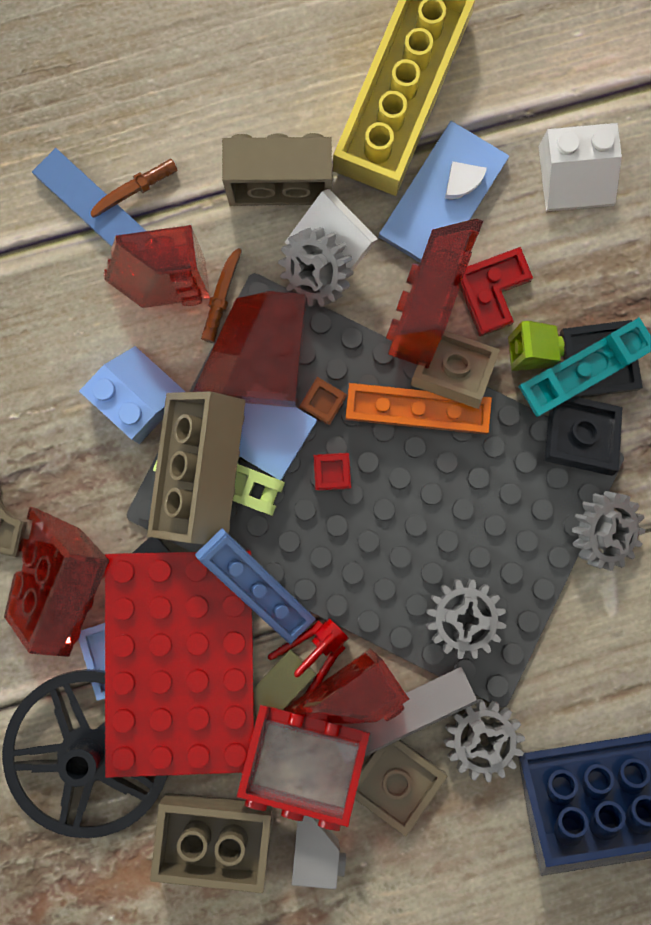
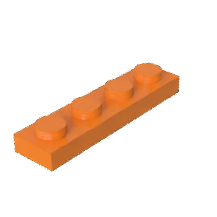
[345,383,492,435]

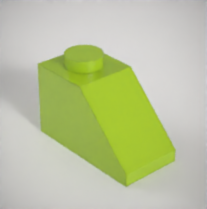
[508,321,564,371]

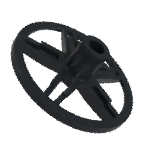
[2,669,168,838]

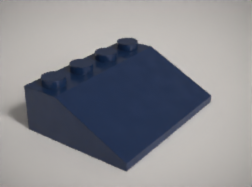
[518,733,651,876]

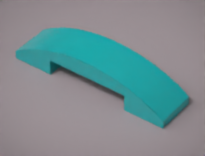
[518,317,651,417]

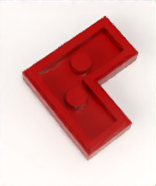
[455,247,533,337]

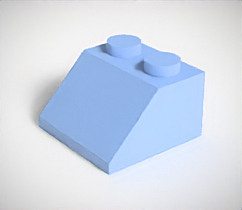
[79,346,185,444]

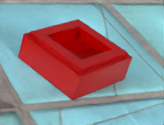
[313,453,351,491]

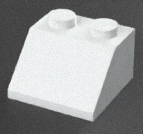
[538,123,622,212]

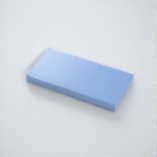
[378,121,509,273]

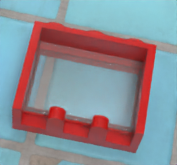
[237,705,370,831]

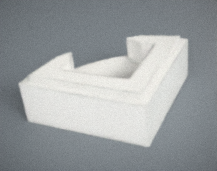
[445,161,487,200]

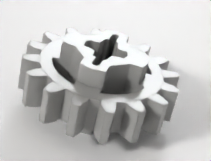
[278,227,354,307]
[572,491,645,571]
[426,579,506,659]
[444,699,525,782]

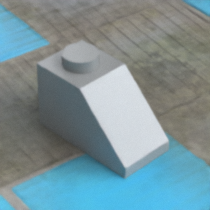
[292,816,346,889]

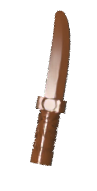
[91,159,178,218]
[201,248,242,343]

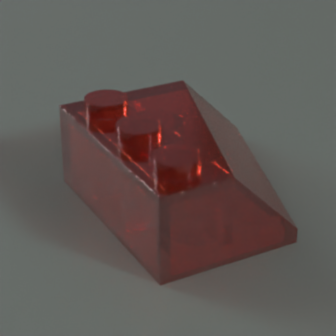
[386,219,483,369]
[103,225,210,308]
[193,291,306,408]
[4,507,109,657]
[283,648,409,725]

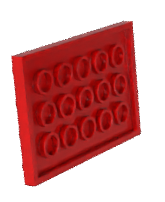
[105,551,254,778]

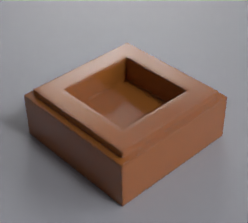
[299,377,348,426]

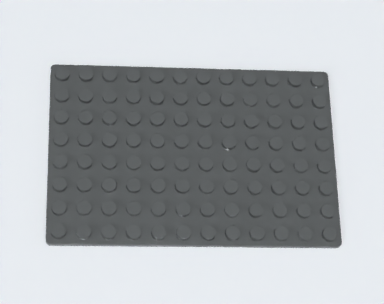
[127,273,624,708]

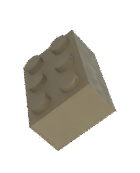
[222,133,332,206]
[150,793,273,893]

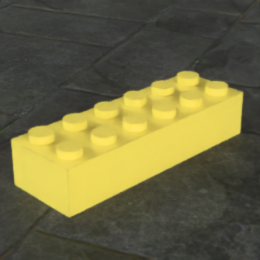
[333,0,476,196]

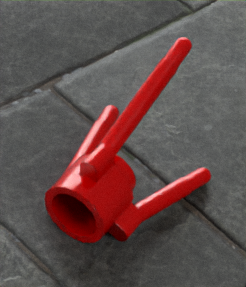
[268,618,349,707]

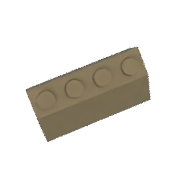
[147,391,246,545]

